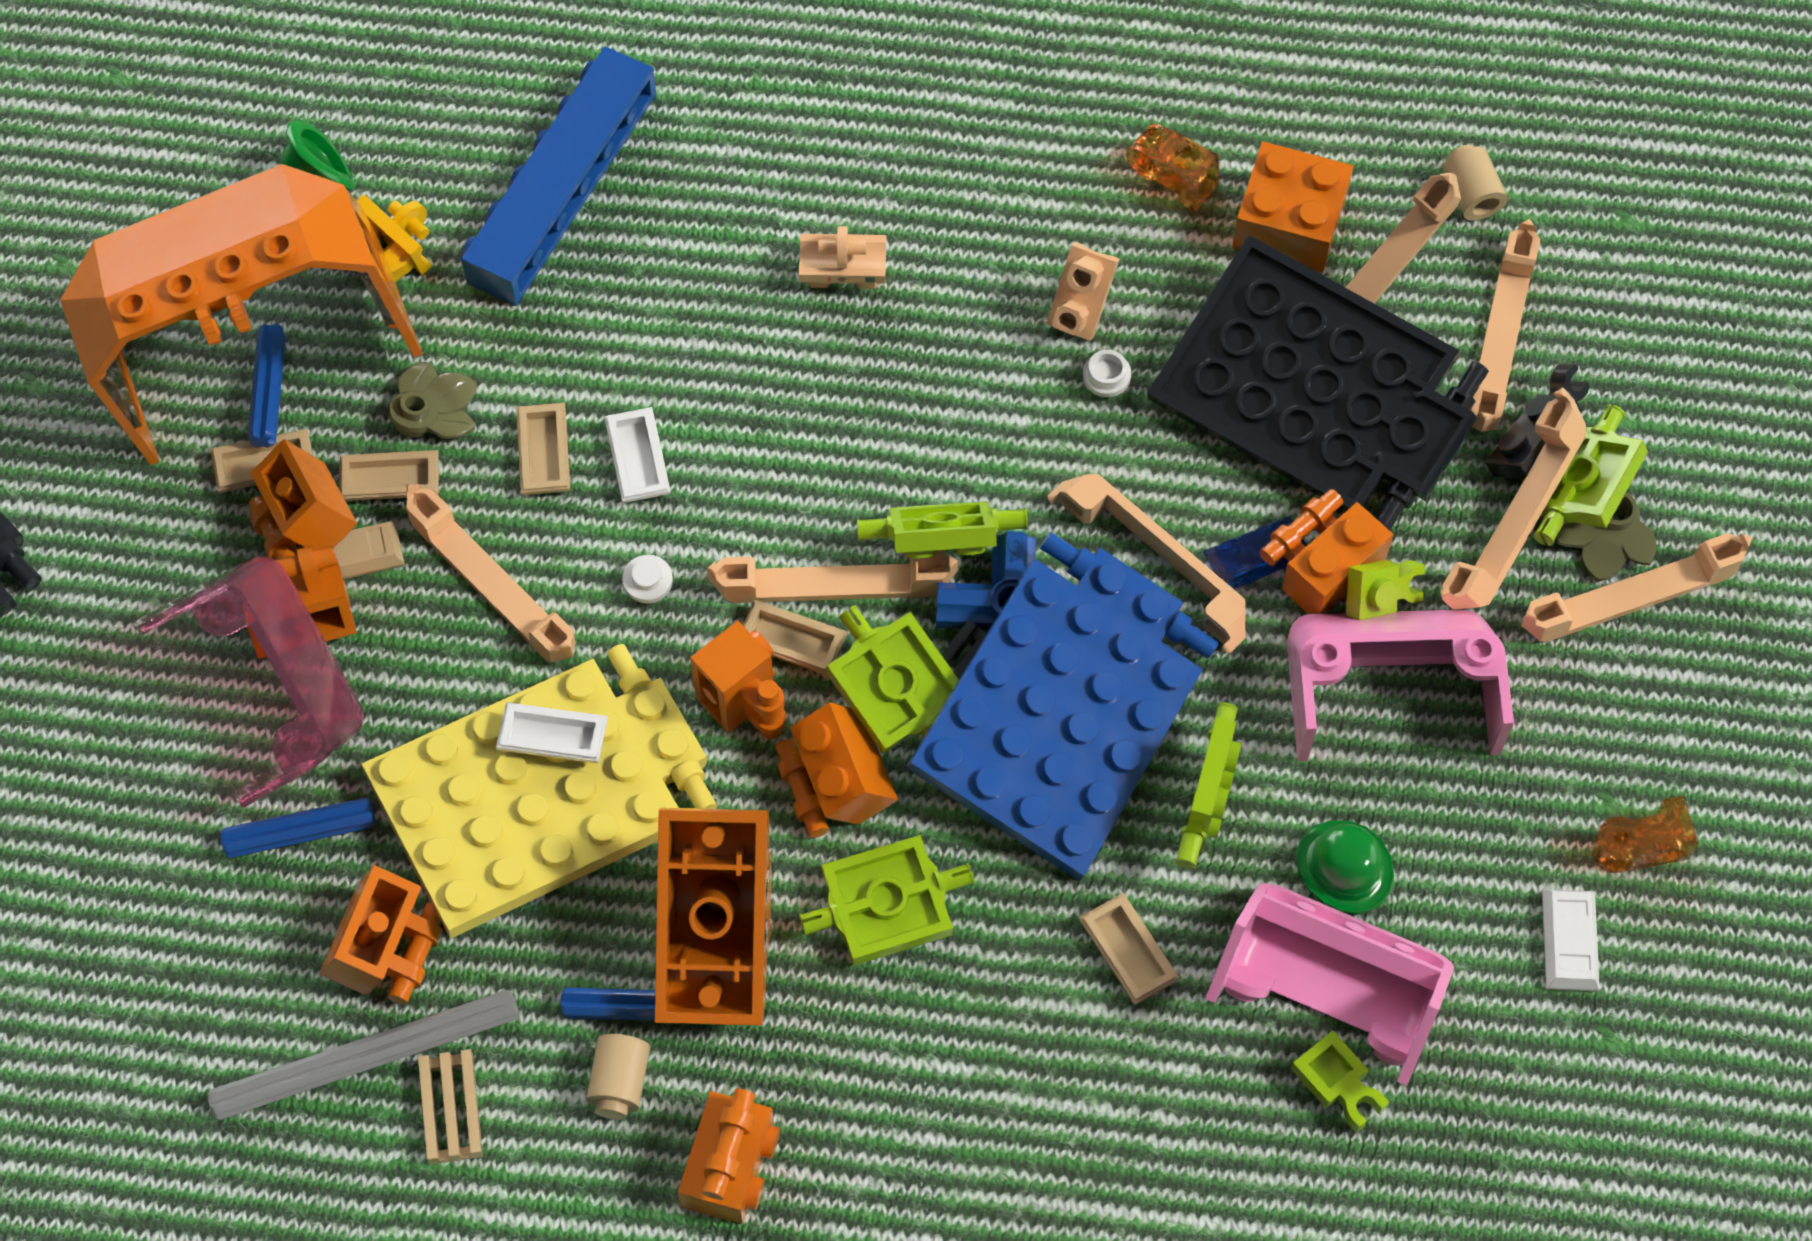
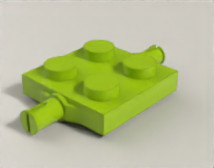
[1534,404,1648,546]
[857,501,1028,559]
[825,605,959,754]
[1175,702,1242,870]
[799,835,975,966]

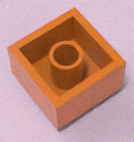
[1232,141,1354,273]

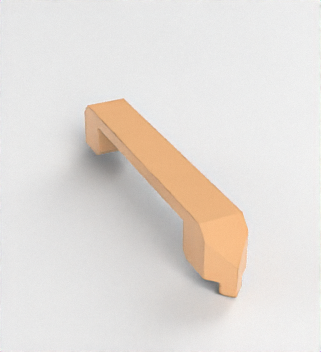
[1345,173,1461,304]
[1471,219,1540,432]
[1440,388,1586,610]
[1048,474,1245,653]
[406,484,576,663]
[1521,533,1752,642]
[707,550,958,603]

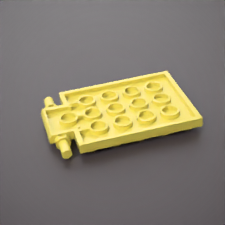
[361,644,718,939]

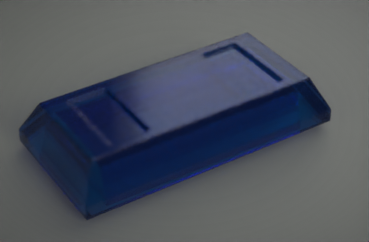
[1203,514,1309,589]

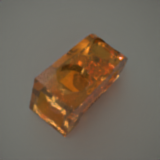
[1126,124,1219,212]
[1592,795,1699,873]

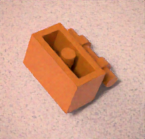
[248,439,357,561]
[1260,489,1394,614]
[233,545,357,659]
[690,620,786,739]
[775,702,898,838]
[319,865,443,1005]
[678,1088,780,1224]

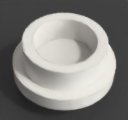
[1083,350,1131,397]
[622,555,673,604]

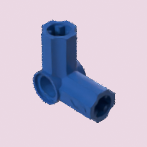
[936,531,1036,630]

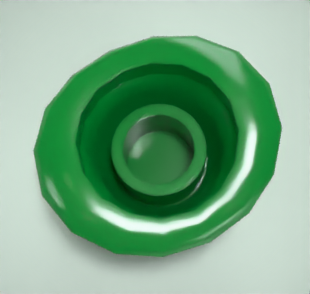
[280,119,356,191]
[1295,820,1394,914]

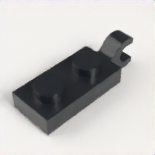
[1485,363,1590,479]

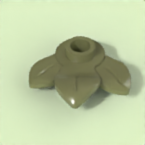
[389,362,477,439]
[1556,492,1657,581]

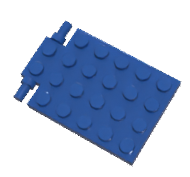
[906,532,1218,880]

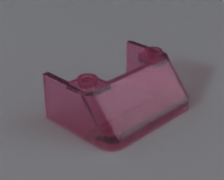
[133,556,364,808]

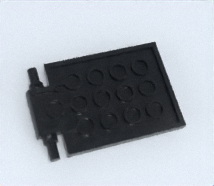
[1147,234,1489,531]

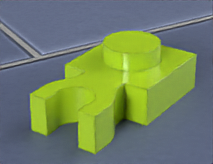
[1346,559,1425,620]
[1291,1030,1389,1133]

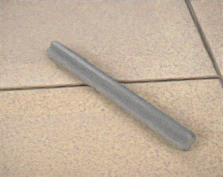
[208,990,519,1120]

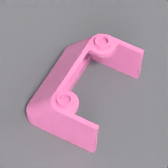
[1287,609,1514,761]
[1205,883,1454,1086]

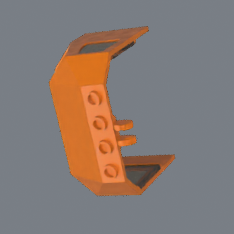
[60,164,423,465]

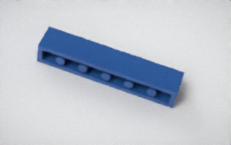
[460,46,656,306]

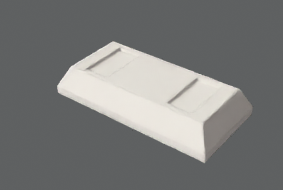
[604,407,671,503]
[496,702,608,764]
[1542,889,1600,992]

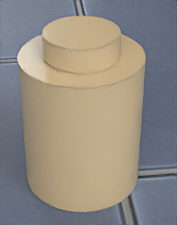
[1443,145,1508,221]
[586,1034,650,1120]

